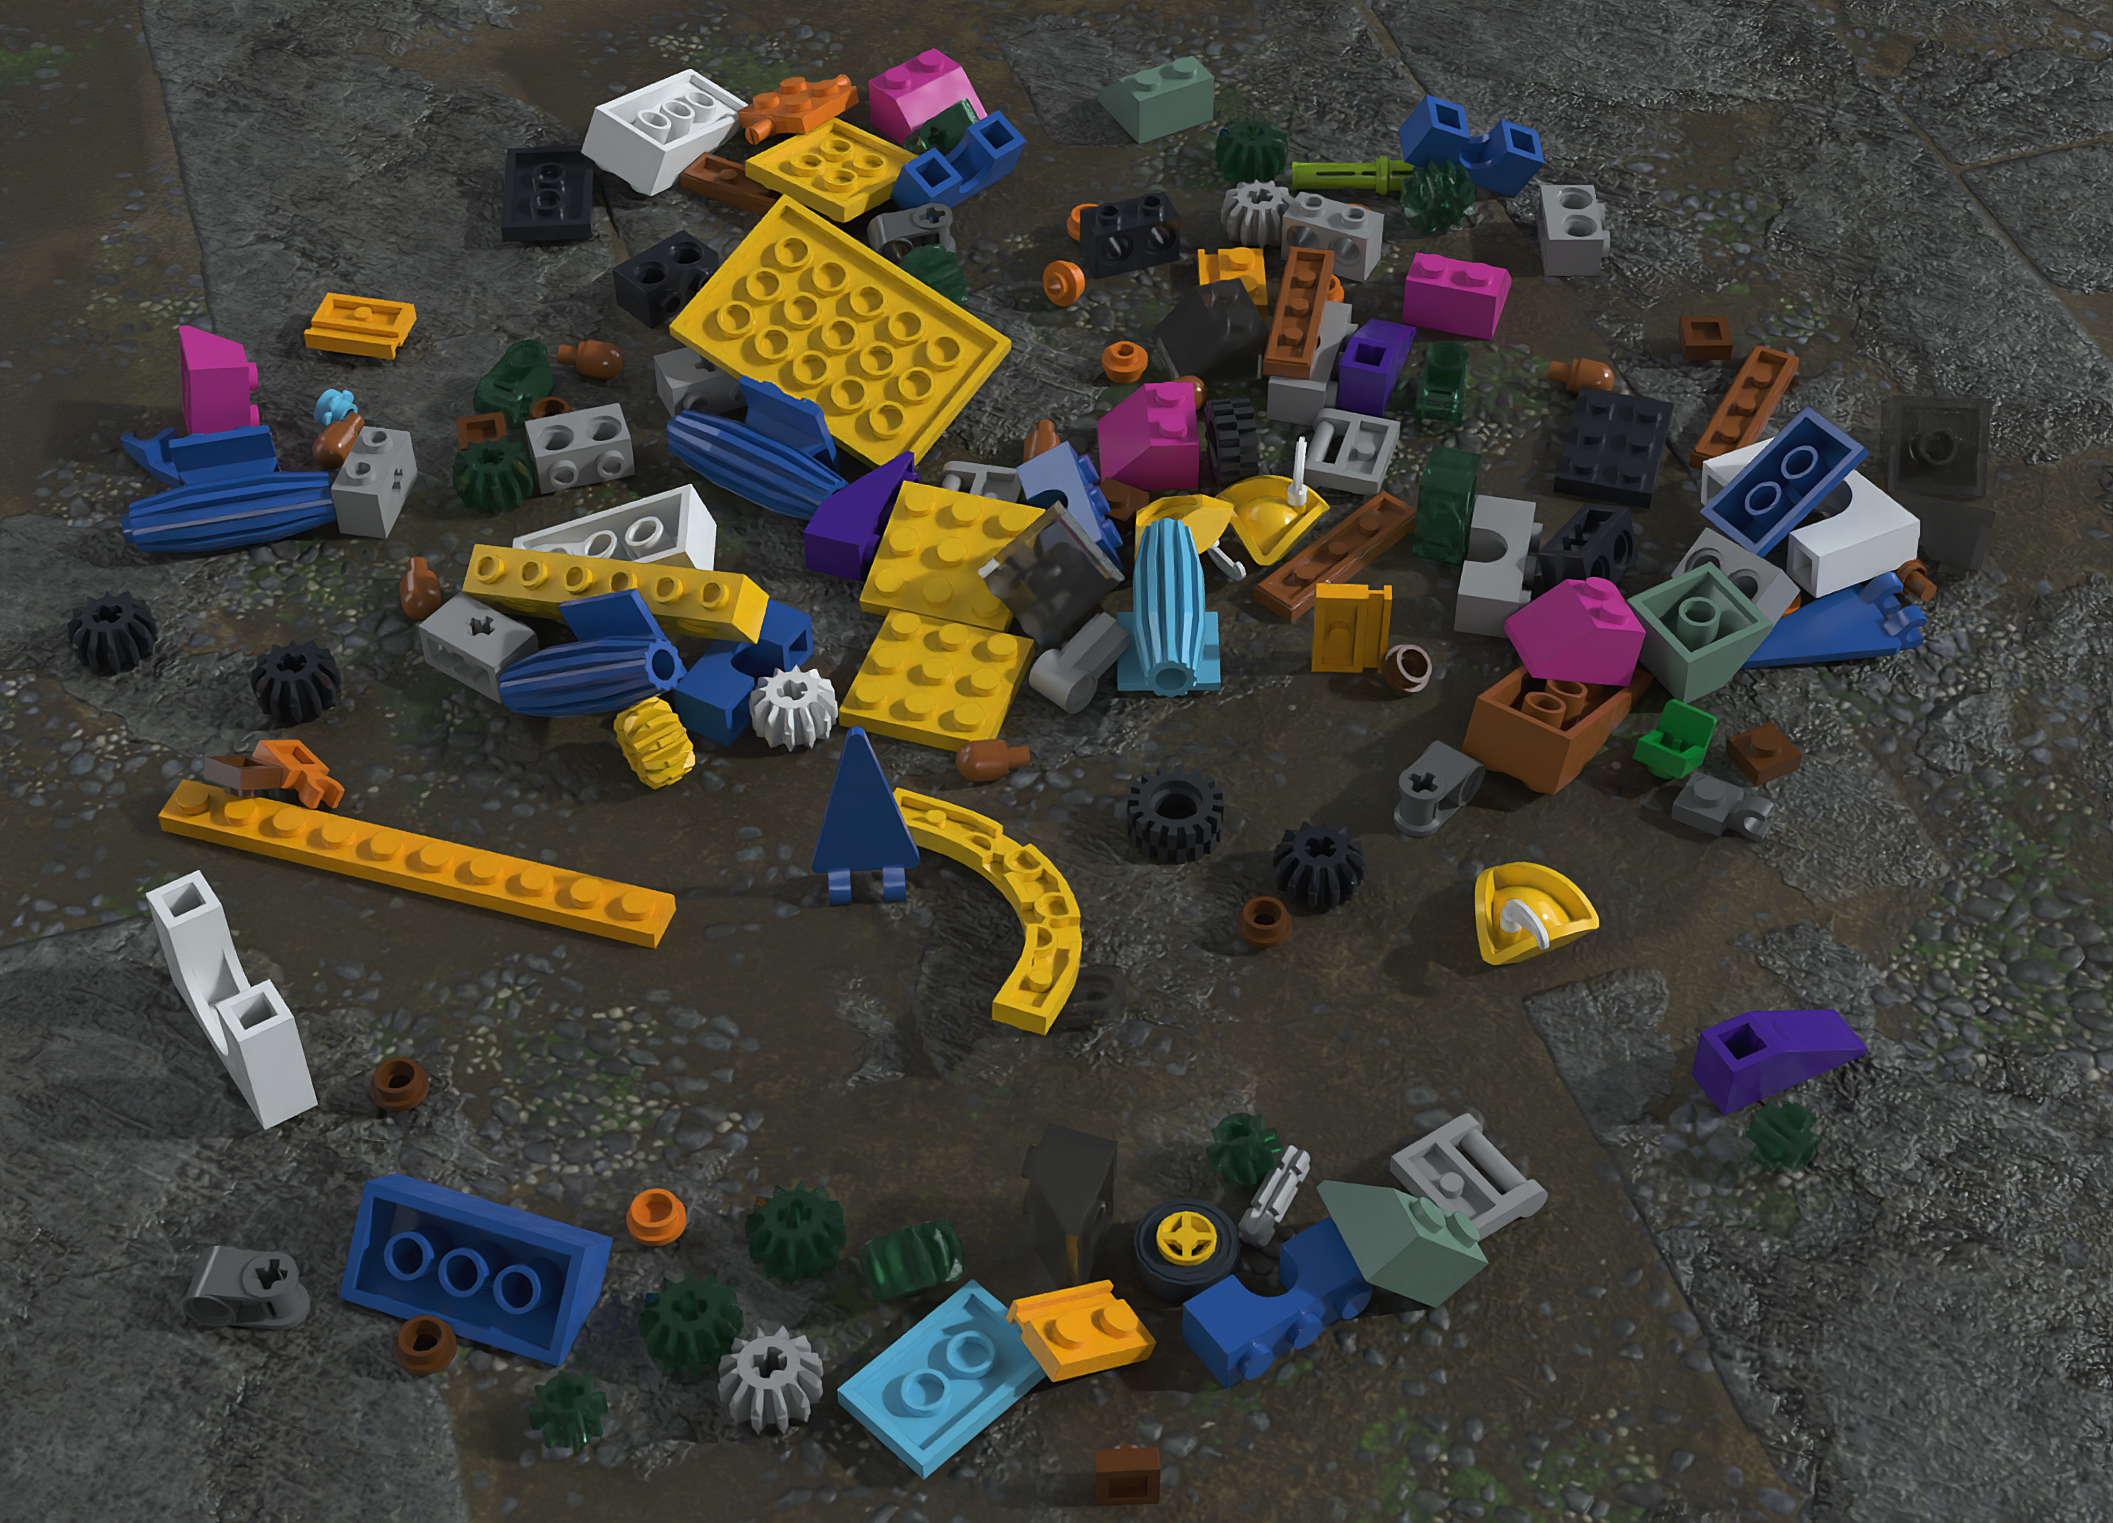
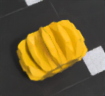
[614,697,695,790]

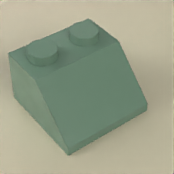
[1098,56,1214,144]
[1626,561,1773,704]
[1316,1180,1489,1308]

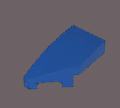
[120,427,182,489]

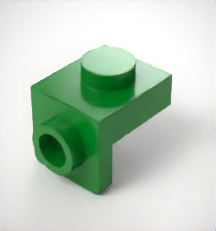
[1632,699,1717,779]

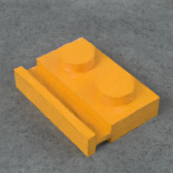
[1197,247,1268,320]
[303,292,417,360]
[1311,583,1392,674]
[1005,1279,1157,1382]

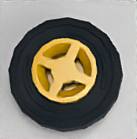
[1132,1198,1240,1302]

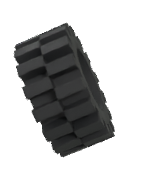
[1205,396,1260,487]
[1127,765,1224,865]

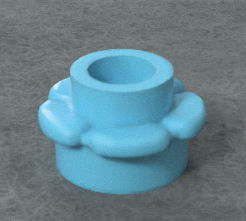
[314,389,358,429]

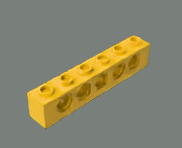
[462,544,769,644]

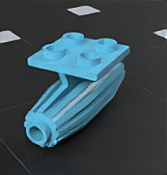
[1117,518,1221,698]

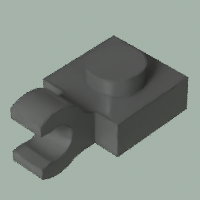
[1671,771,1774,841]

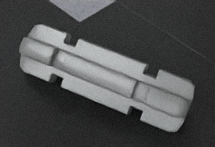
[1238,1145,1310,1248]

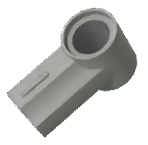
[1029,612,1132,714]

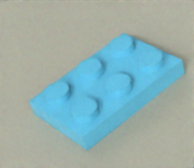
[837,1279,1047,1480]

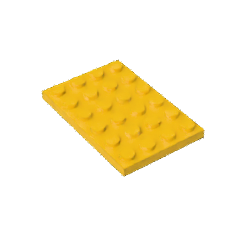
[669,193,1011,470]

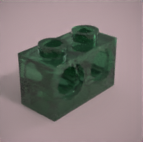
[1412,445,1482,566]

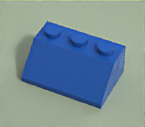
[1700,405,1869,558]

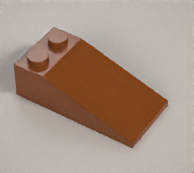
[1461,664,1654,795]

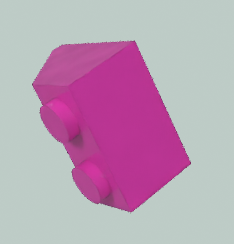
[868,48,987,156]
[1402,252,1512,340]
[178,326,260,435]
[1097,382,1199,490]
[1503,577,1646,687]

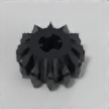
[67,591,158,674]
[251,639,342,725]
[1272,820,1366,912]

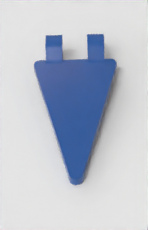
[1740,572,1927,669]
[811,726,920,905]

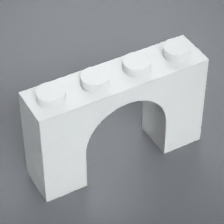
[1701,437,1920,598]
[146,870,318,1130]

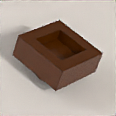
[1678,316,1733,361]
[455,412,510,463]
[1099,477,1149,536]
[1725,721,1802,786]
[203,755,283,797]
[1094,1444,1160,1506]

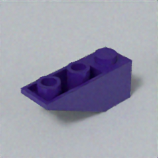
[1336,319,1417,418]
[803,451,920,582]
[1691,1009,1868,1116]

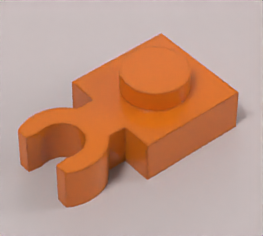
[252,740,345,809]

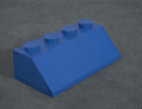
[339,1173,613,1366]

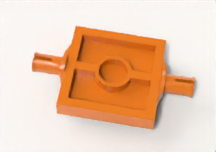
[737,74,859,145]

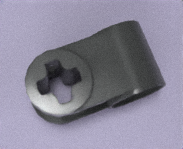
[867,203,956,270]
[1393,740,1486,837]
[183,1245,311,1331]

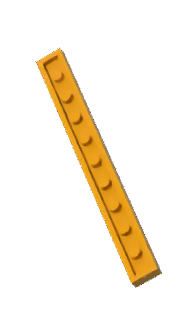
[158,779,676,949]

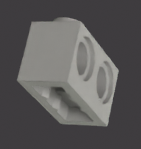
[1536,185,1610,276]
[1281,191,1384,283]
[525,403,636,494]
[1671,527,1801,627]

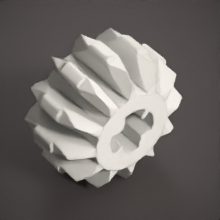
[749,664,838,752]

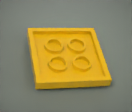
[745,117,919,223]
[859,480,1046,634]
[838,608,1035,752]

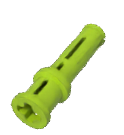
[1292,156,1425,195]

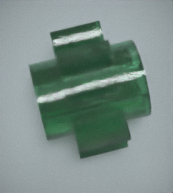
[1746,1100,1821,1174]
[1205,1112,1283,1185]
[528,1370,609,1452]

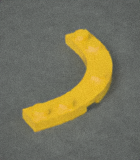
[893,787,1082,1036]

